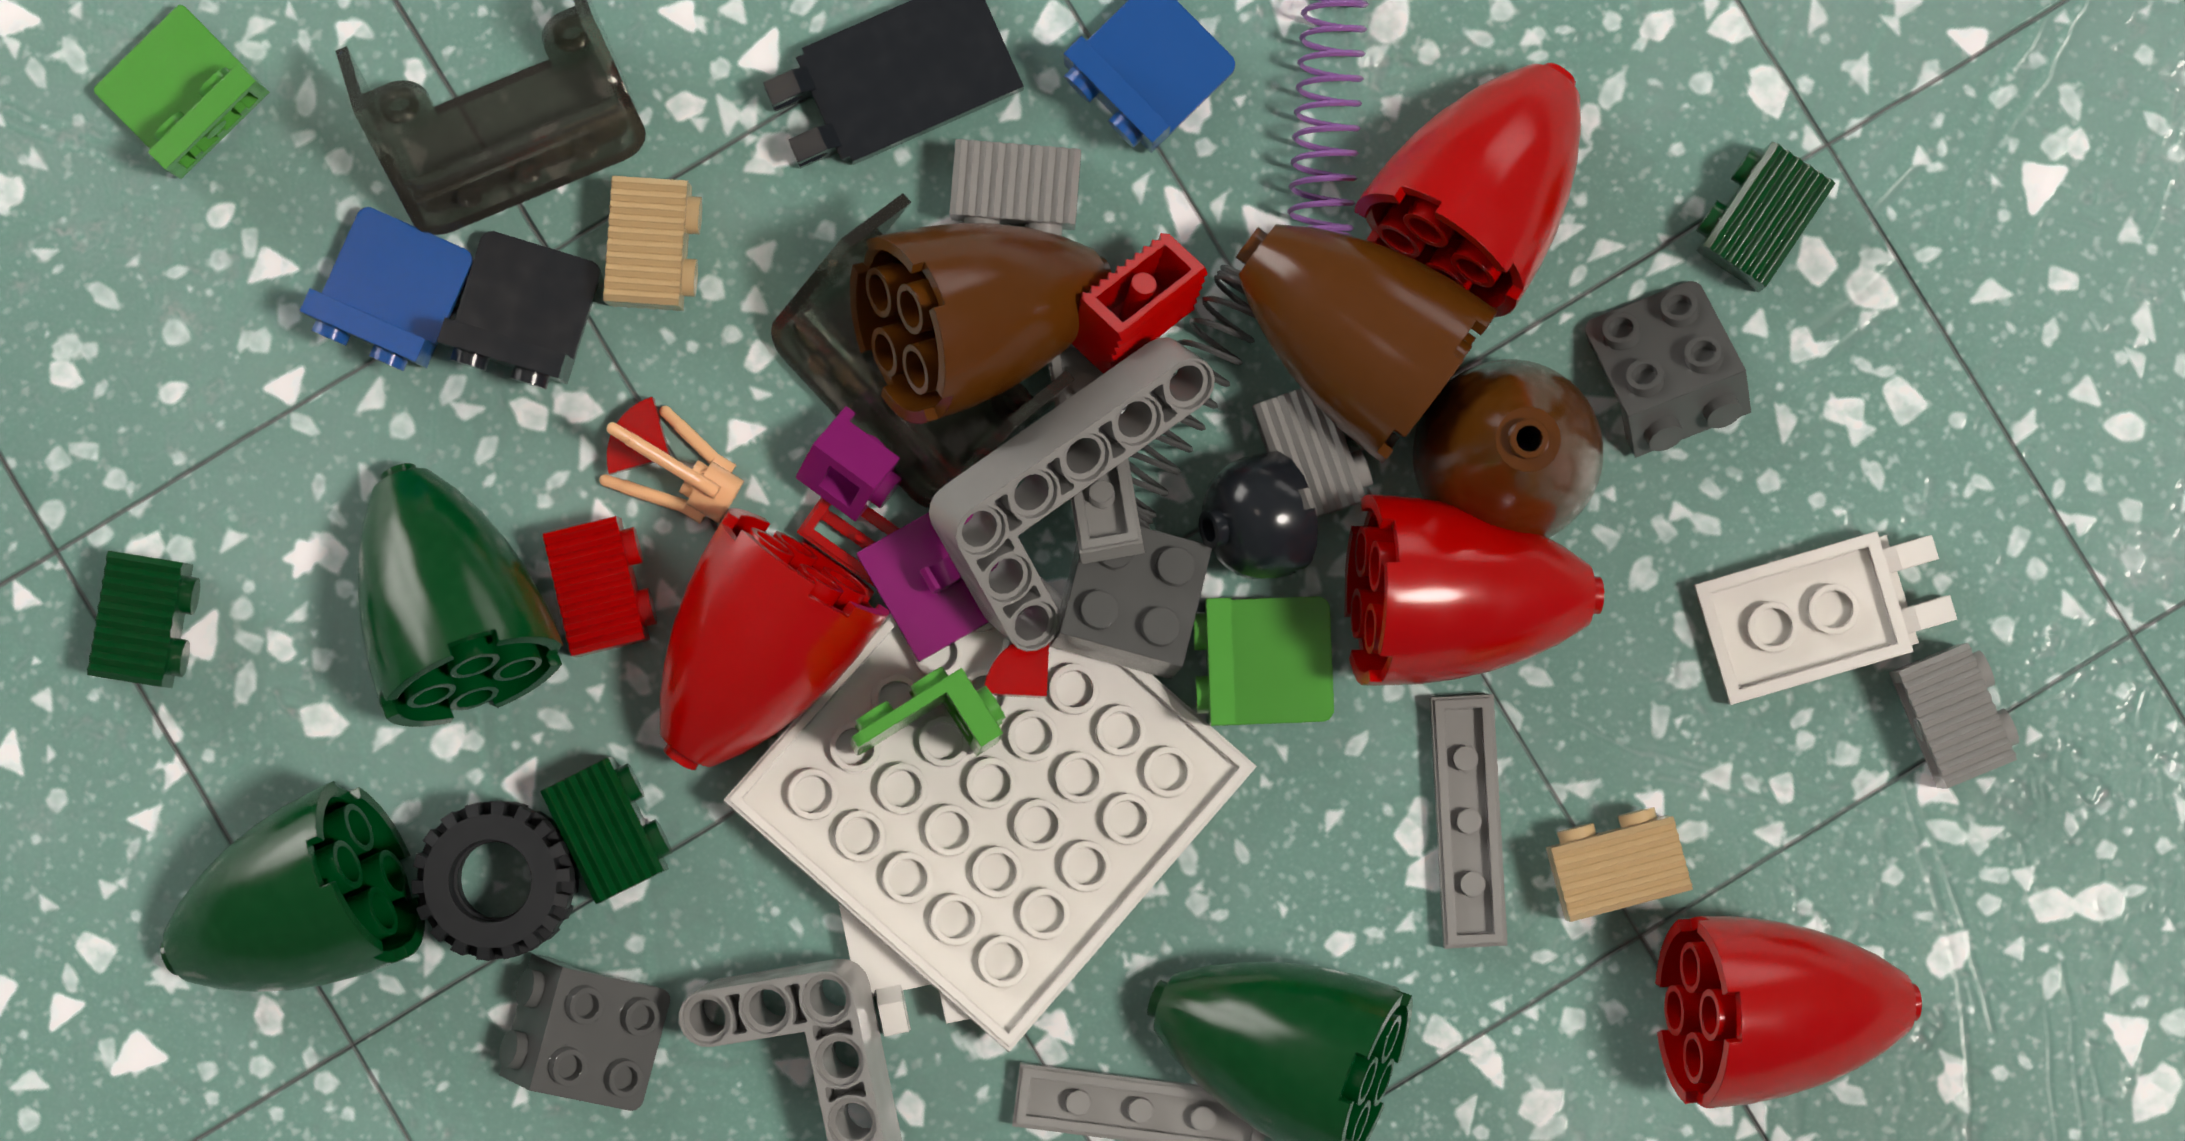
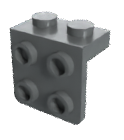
[1585,281,1751,458]
[499,954,670,1111]

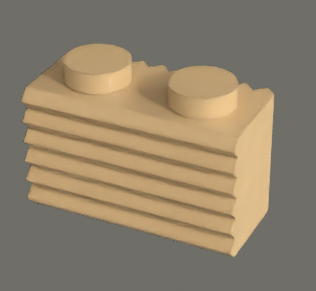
[603,176,702,311]
[1546,807,1693,922]

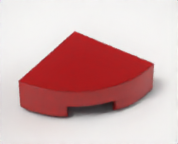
[607,397,671,475]
[984,644,1049,698]

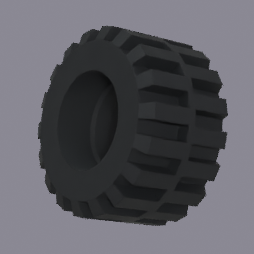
[411,800,579,961]

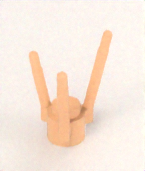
[599,405,744,524]

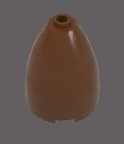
[850,223,1112,424]
[1235,224,1498,463]
[1413,359,1603,538]

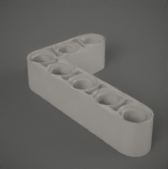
[929,337,1215,652]
[679,959,902,1141]

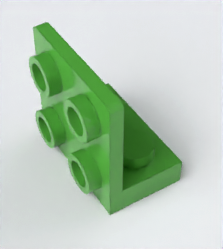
[94,5,270,179]

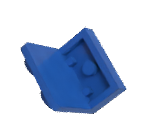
[1064,0,1235,153]
[300,207,474,371]

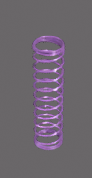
[1287,0,1369,236]

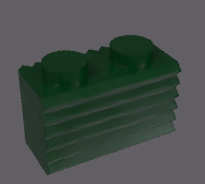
[1696,142,1836,292]
[87,551,200,688]
[540,757,672,904]

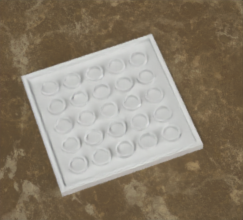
[723,577,1257,1052]

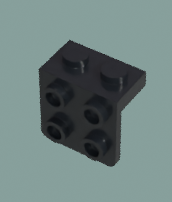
[437,231,601,389]

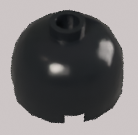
[1199,451,1318,579]

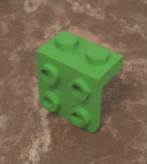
[1193,596,1334,726]
[850,666,1006,757]

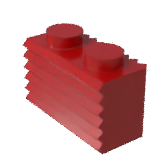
[1072,233,1208,374]
[543,516,657,657]

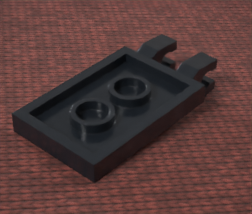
[763,0,1024,169]

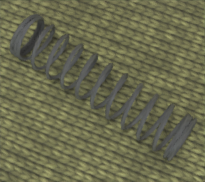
[1129,265,1256,529]

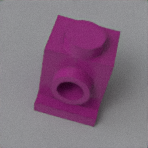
[795,406,902,522]

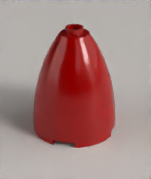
[1354,63,1581,317]
[1344,495,1604,686]
[659,508,889,771]
[1655,916,1922,1108]

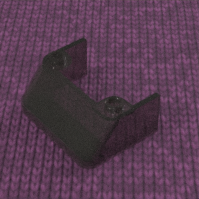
[335,0,646,235]
[771,193,1075,508]

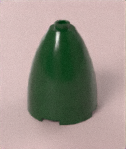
[358,463,563,727]
[160,781,425,992]
[1147,962,1413,1141]

